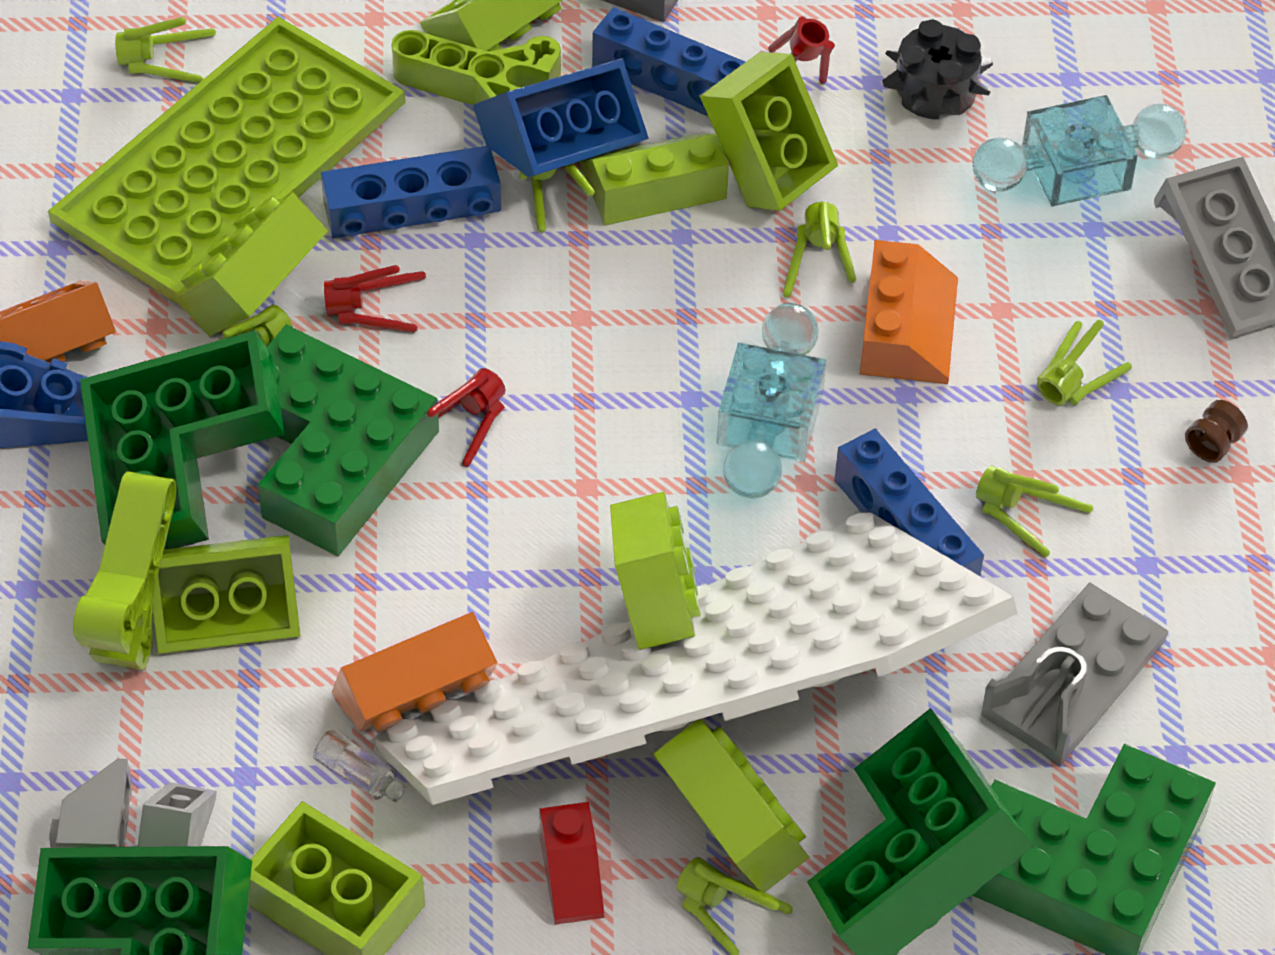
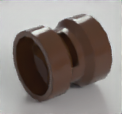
[1185,400,1248,463]

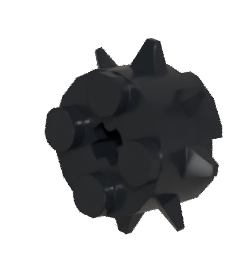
[882,19,993,120]

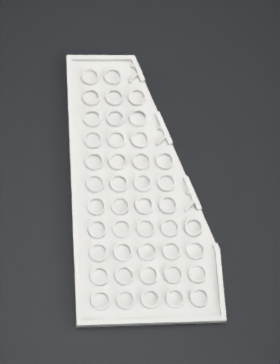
[374,512,1017,805]

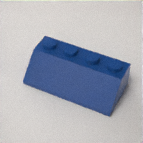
[473,58,649,177]

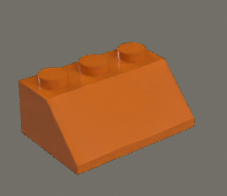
[860,240,958,384]
[0,280,116,363]
[332,612,498,732]

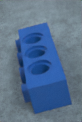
[592,7,745,116]
[321,146,501,239]
[834,428,984,576]

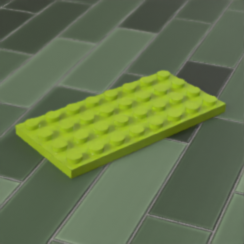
[48,16,406,304]

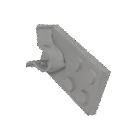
[1154,157,1275,338]
[981,582,1168,766]

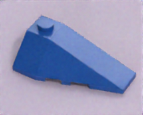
[0,342,88,448]

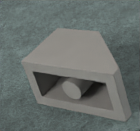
[49,759,133,848]
[137,782,217,847]

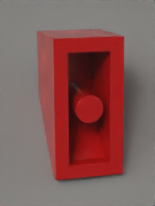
[539,802,604,925]

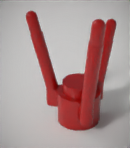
[768,16,835,84]
[324,265,426,333]
[427,368,506,467]

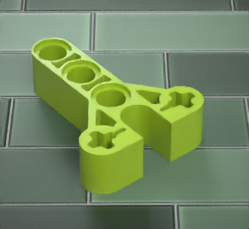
[391,30,561,105]
[73,471,176,670]

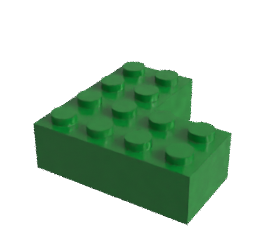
[258,324,439,557]
[80,330,285,550]
[807,708,1033,955]
[973,743,1216,955]
[28,846,252,955]

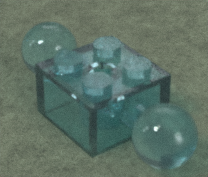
[972,95,1186,207]
[717,303,826,499]

